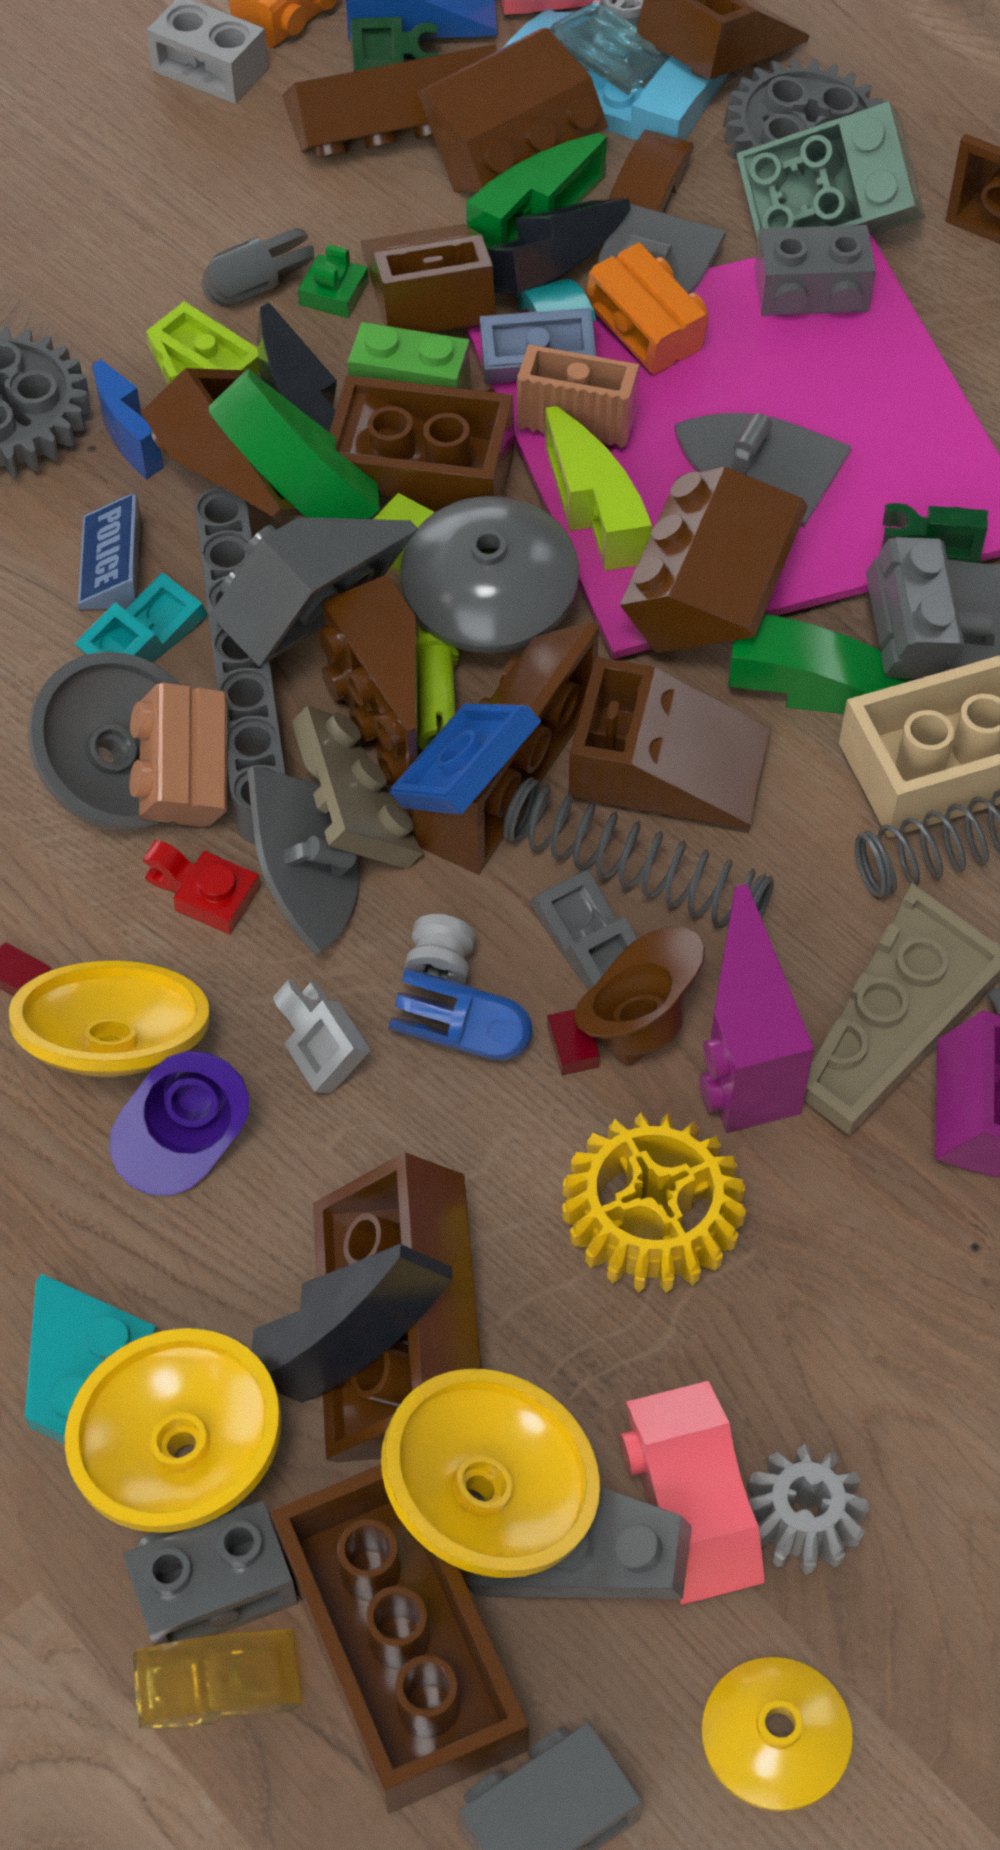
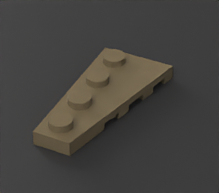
[804,883,1000,1136]

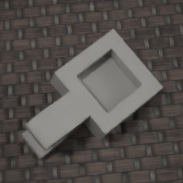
[273,979,371,1094]

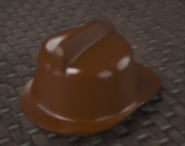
[574,926,705,1065]

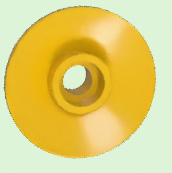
[701,1657,853,1812]

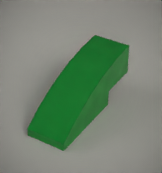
[466,133,607,248]
[209,369,380,519]
[728,614,909,714]

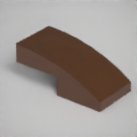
[608,129,694,213]

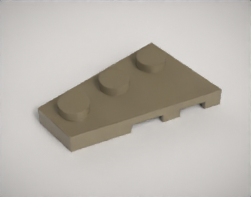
[291,705,423,869]

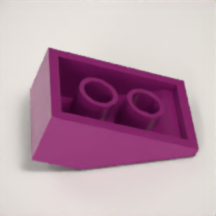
[699,884,814,1133]
[935,1010,1000,1177]

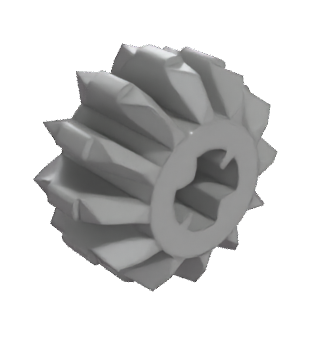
[748,1444,869,1576]

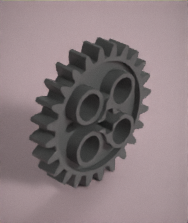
[723,58,884,159]
[0,327,90,477]

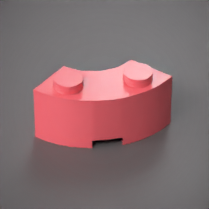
[619,1381,765,1605]

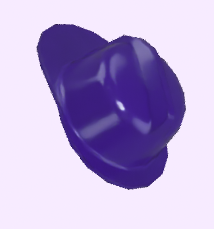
[109,1051,249,1196]

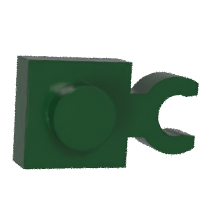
[350,17,439,72]

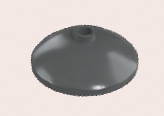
[401,496,579,653]
[28,652,181,831]

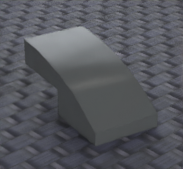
[530,869,638,990]

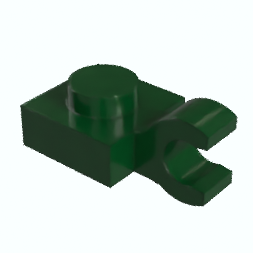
[882,503,988,563]

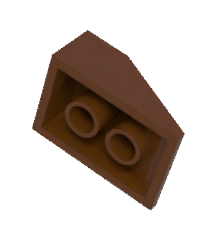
[140,368,303,516]
[329,375,515,512]

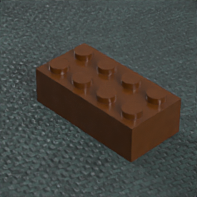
[270,1464,529,1814]

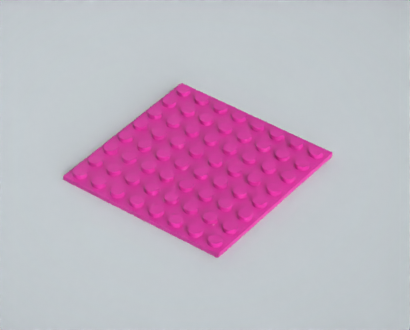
[466,230,1000,659]

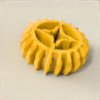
[562,1112,746,1294]

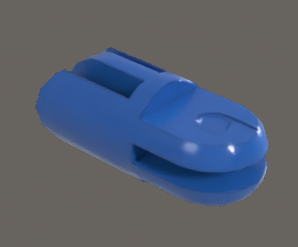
[388,967,532,1060]

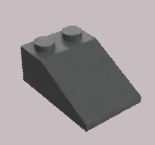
[210,517,418,667]

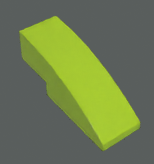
[545,406,652,571]

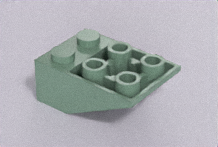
[736,101,926,240]

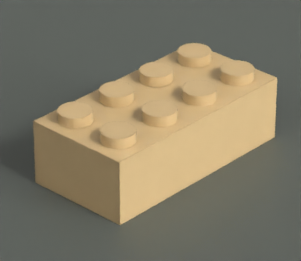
[839,655,1000,838]

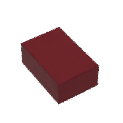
[0,942,52,997]
[547,1009,600,1076]

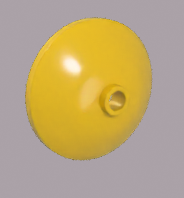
[9,961,209,1078]
[65,1328,282,1533]
[381,1369,600,1578]

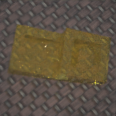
[132,1629,301,1729]

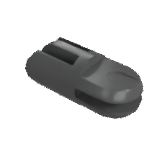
[202,228,315,307]

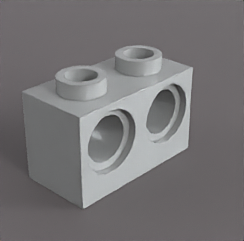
[146,0,268,104]

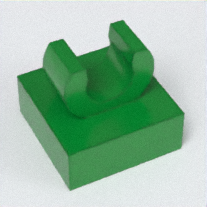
[298,244,369,319]

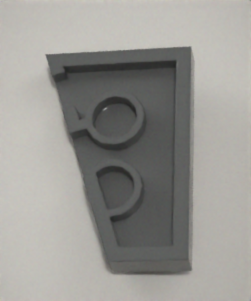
[467,1487,692,1599]

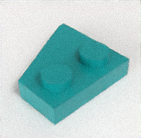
[24,1274,158,1445]

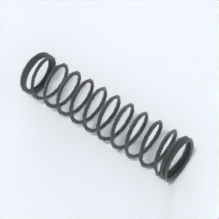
[503,777,774,928]
[855,789,1000,898]

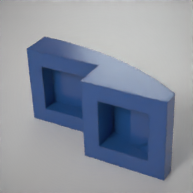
[92,359,164,480]

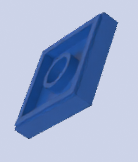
[389,703,541,815]

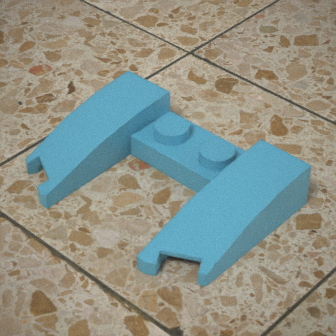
[504,9,727,140]

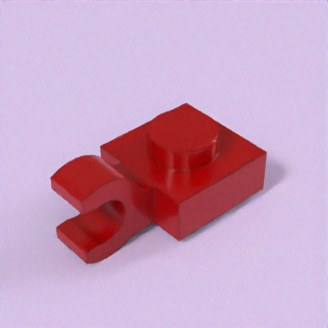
[143,840,260,935]

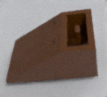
[636,0,809,80]
[361,224,496,333]
[318,574,419,786]
[568,656,771,830]

